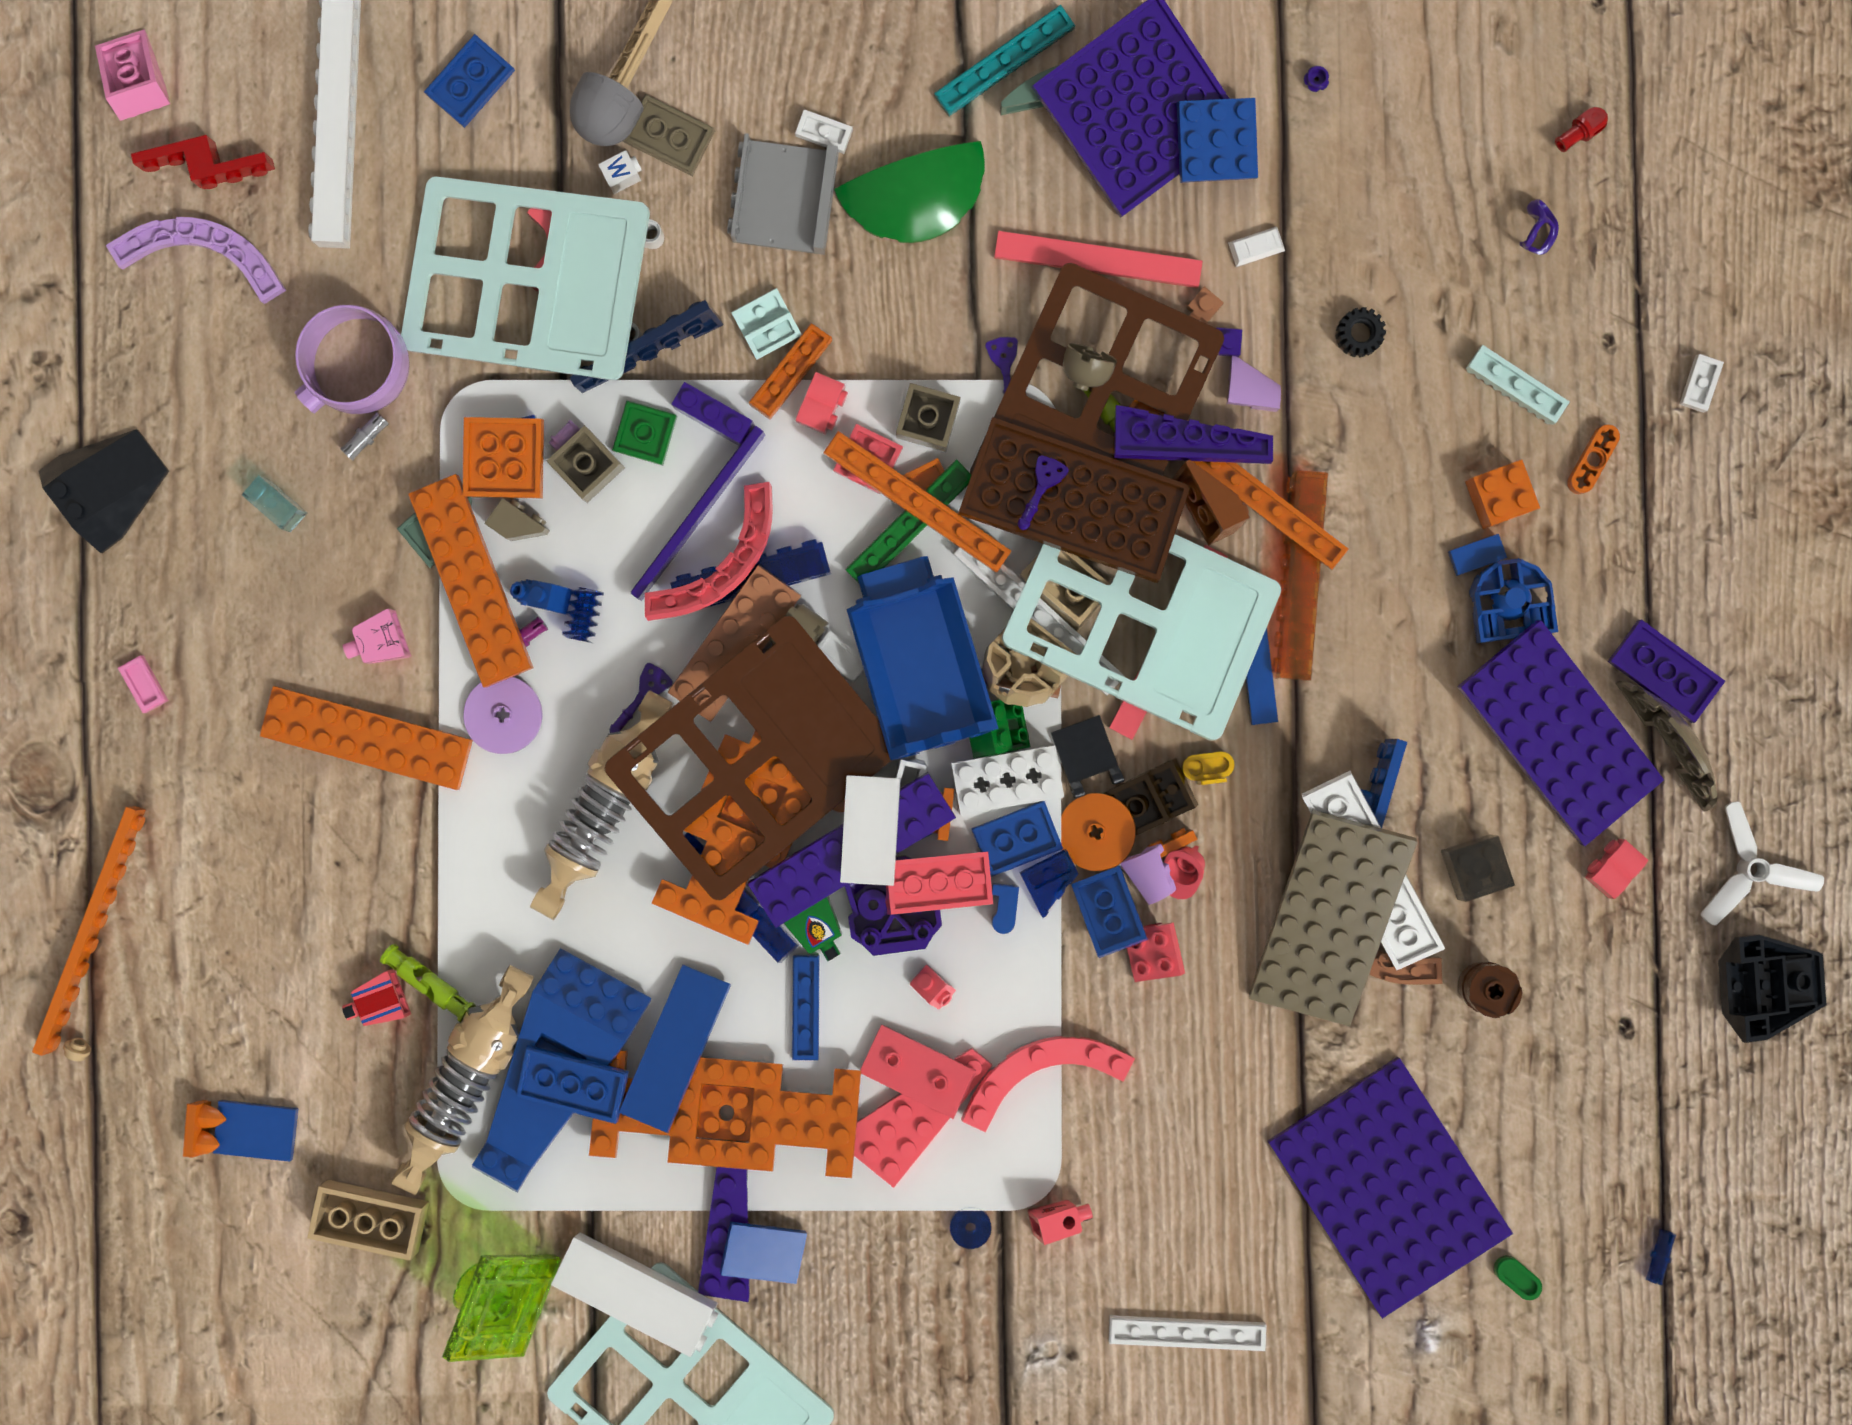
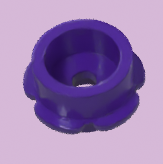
[1304,66,1329,92]

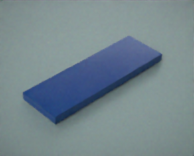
[618,965,731,1133]

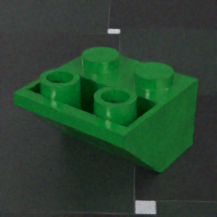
[969,700,1031,759]

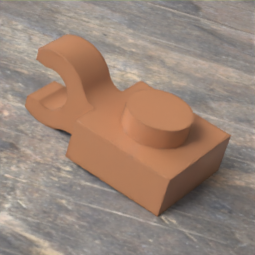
[1187,286,1224,324]

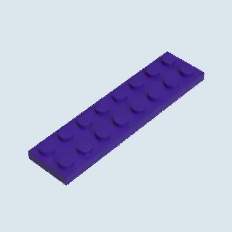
[748,772,956,928]

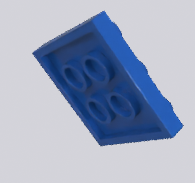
[1177,98,1258,183]

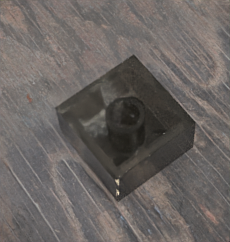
[1441,834,1515,902]

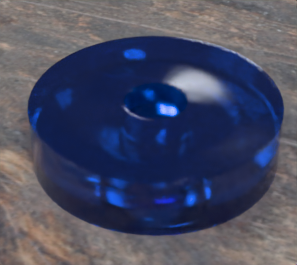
[950,1207,991,1249]

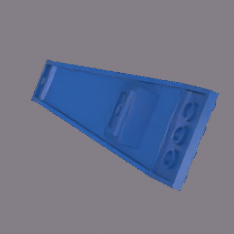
[472,948,651,1193]

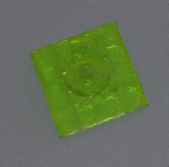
[442,1254,561,1362]

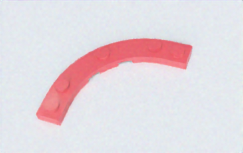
[645,482,773,621]
[961,1036,1135,1132]

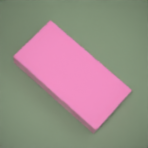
[118,655,169,713]

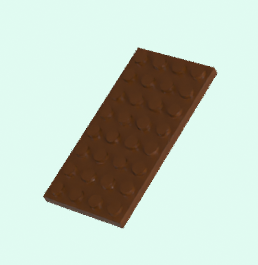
[958,417,1191,584]

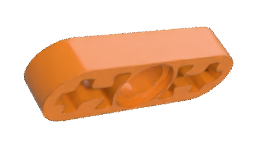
[1567,425,1620,494]

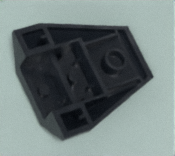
[39,429,169,554]
[1718,935,1827,1043]

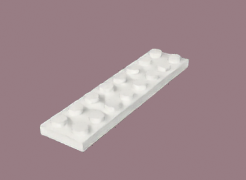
[1302,771,1445,970]

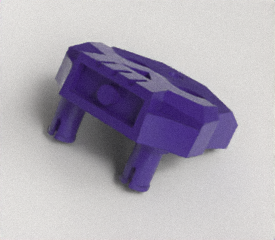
[845,855,942,956]

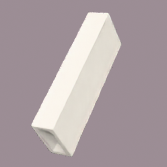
[551,1232,719,1357]

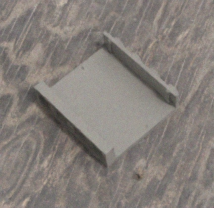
[727,133,839,255]

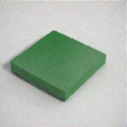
[612,401,678,466]

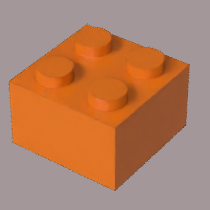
[1465,460,1540,529]

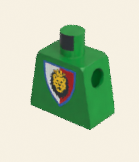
[784,896,842,962]

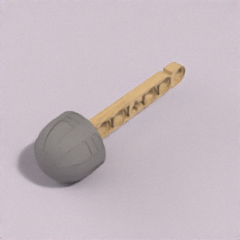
[570,0,673,146]

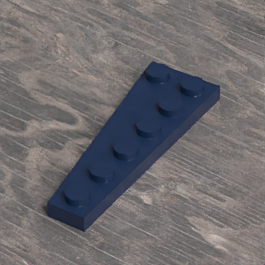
[569,300,723,393]

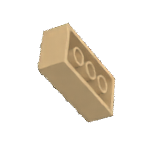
[307,1180,429,1260]

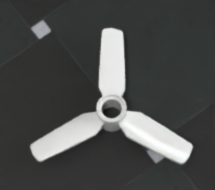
[1701,801,1824,925]

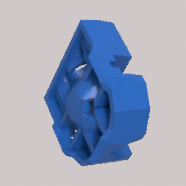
[1469,558,1558,644]

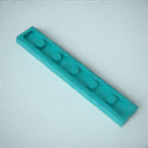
[934,5,1076,117]

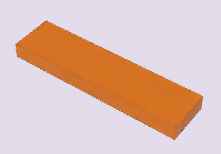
[749,323,832,420]

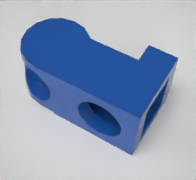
[992,883,1019,934]

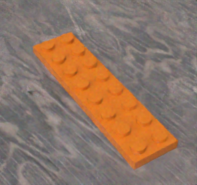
[408,474,534,688]
[260,686,473,790]

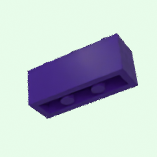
[671,382,755,446]

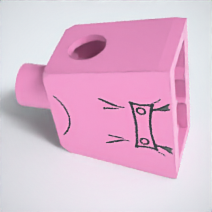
[343,609,411,664]

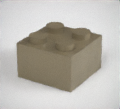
[896,383,961,452]
[547,425,625,503]

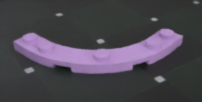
[106,217,286,304]

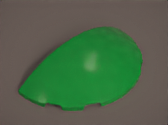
[834,141,985,243]

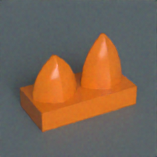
[183,1100,226,1158]

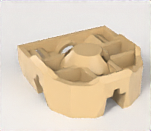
[982,619,1077,707]

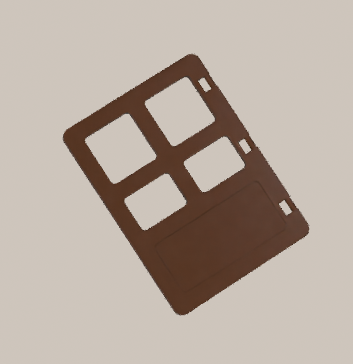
[970,263,1224,475]
[605,616,892,900]

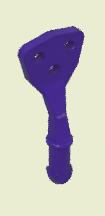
[985,337,1018,394]
[1018,456,1069,530]
[609,663,673,733]

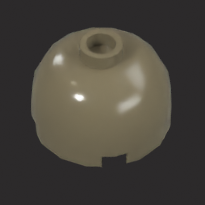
[1063,343,1117,391]

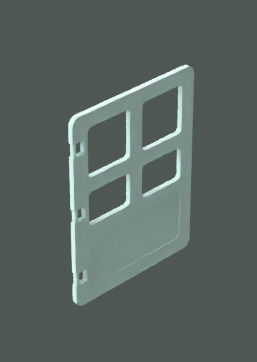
[401,177,650,380]
[1002,534,1281,741]
[547,1262,834,1425]

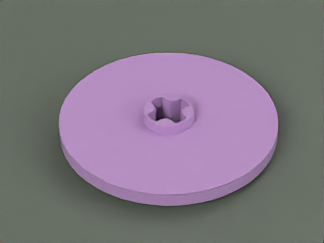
[464,677,543,754]

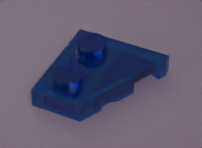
[1019,849,1079,918]

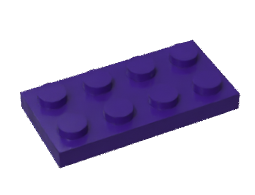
[1608,619,1725,723]

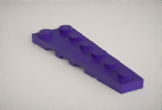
[1114,405,1273,464]
[698,1167,750,1302]

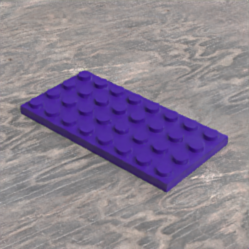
[1457,620,1664,846]

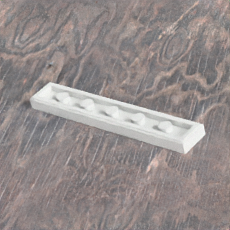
[1108,1315,1266,1351]

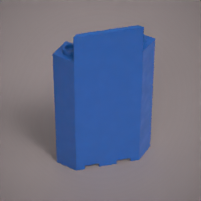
[846,556,999,761]

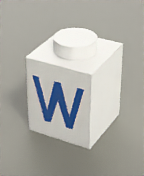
[598,150,642,194]

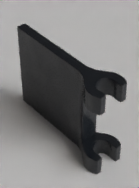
[1051,715,1124,799]

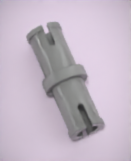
[340,412,389,461]

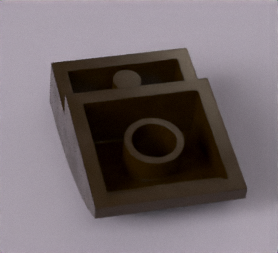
[1103,758,1199,835]

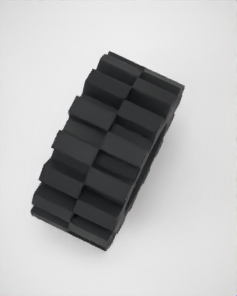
[1335,307,1386,358]

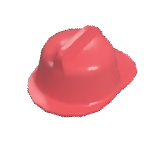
[1164,845,1205,899]

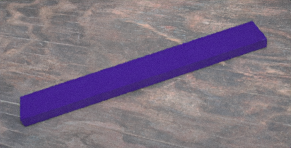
[631,426,766,601]

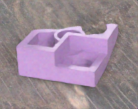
[1227,356,1281,412]
[1120,844,1176,905]

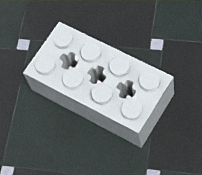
[951,745,1064,815]

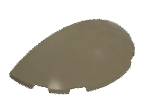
[1616,681,1717,811]

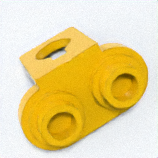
[1182,752,1234,785]

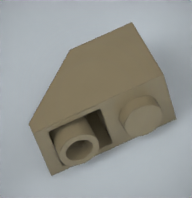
[484,498,550,541]

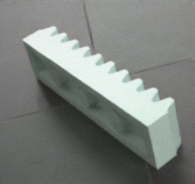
[1466,345,1570,425]

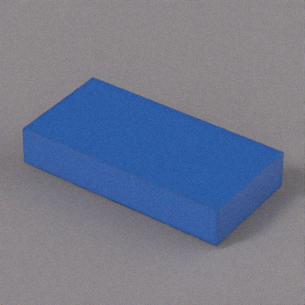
[1448,534,1507,576]

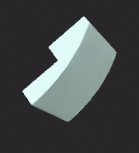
[731,288,802,360]

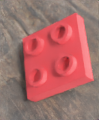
[833,424,903,494]
[1127,922,1185,982]

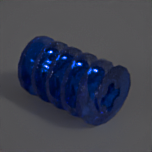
[562,587,604,643]

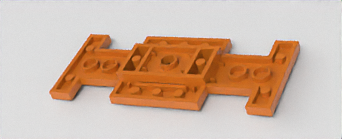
[652,730,812,945]
[589,1051,861,1178]

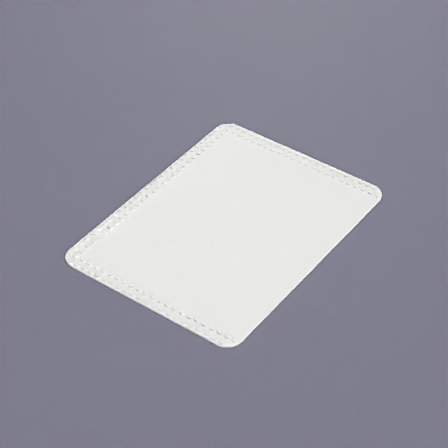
[437,380,1062,1211]

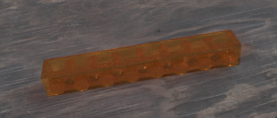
[1272,470,1328,681]

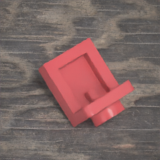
[910,965,956,1009]

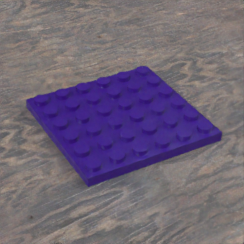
[1031,0,1230,218]

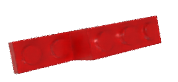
[131,135,275,189]

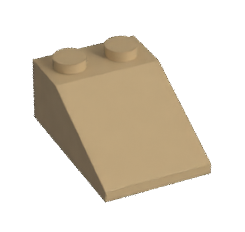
[1020,550,1111,632]

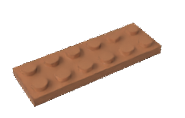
[668,564,801,722]

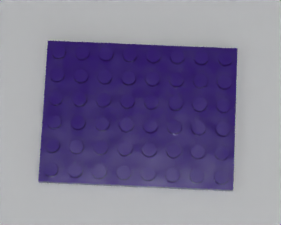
[1268,1057,1513,1319]

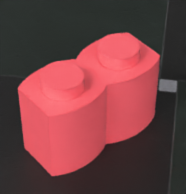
[796,372,848,435]
[1585,839,1648,899]

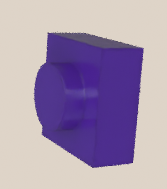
[1217,328,1242,357]

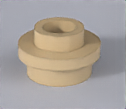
[63,1038,91,1061]

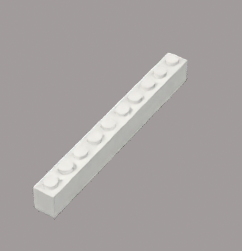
[308,0,361,248]

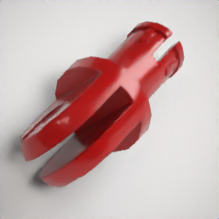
[1555,107,1608,152]

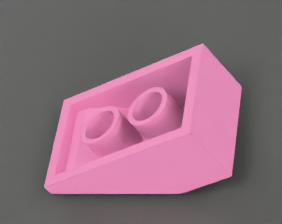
[95,29,170,121]

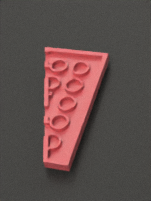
[854,1048,992,1188]

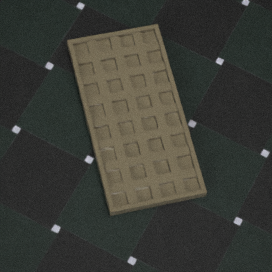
[1249,810,1417,1026]

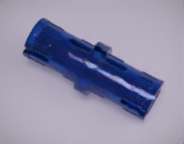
[1645,1229,1677,1285]

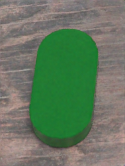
[1494,1255,1542,1301]

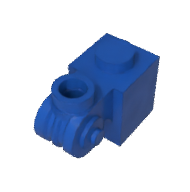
[510,579,572,615]

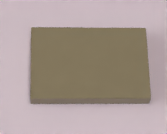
[623,94,715,177]

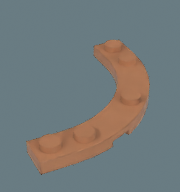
[1369,950,1442,985]

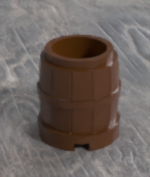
[1458,961,1523,1018]

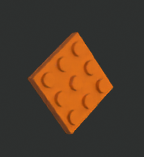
[463,417,544,499]

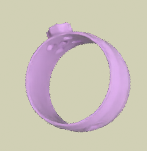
[294,305,409,414]

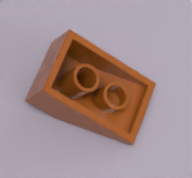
[1172,460,1250,546]

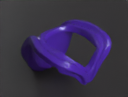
[1519,199,1559,255]

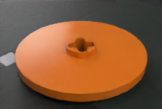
[1061,793,1136,871]

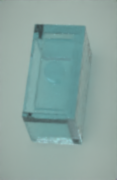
[242,475,307,532]

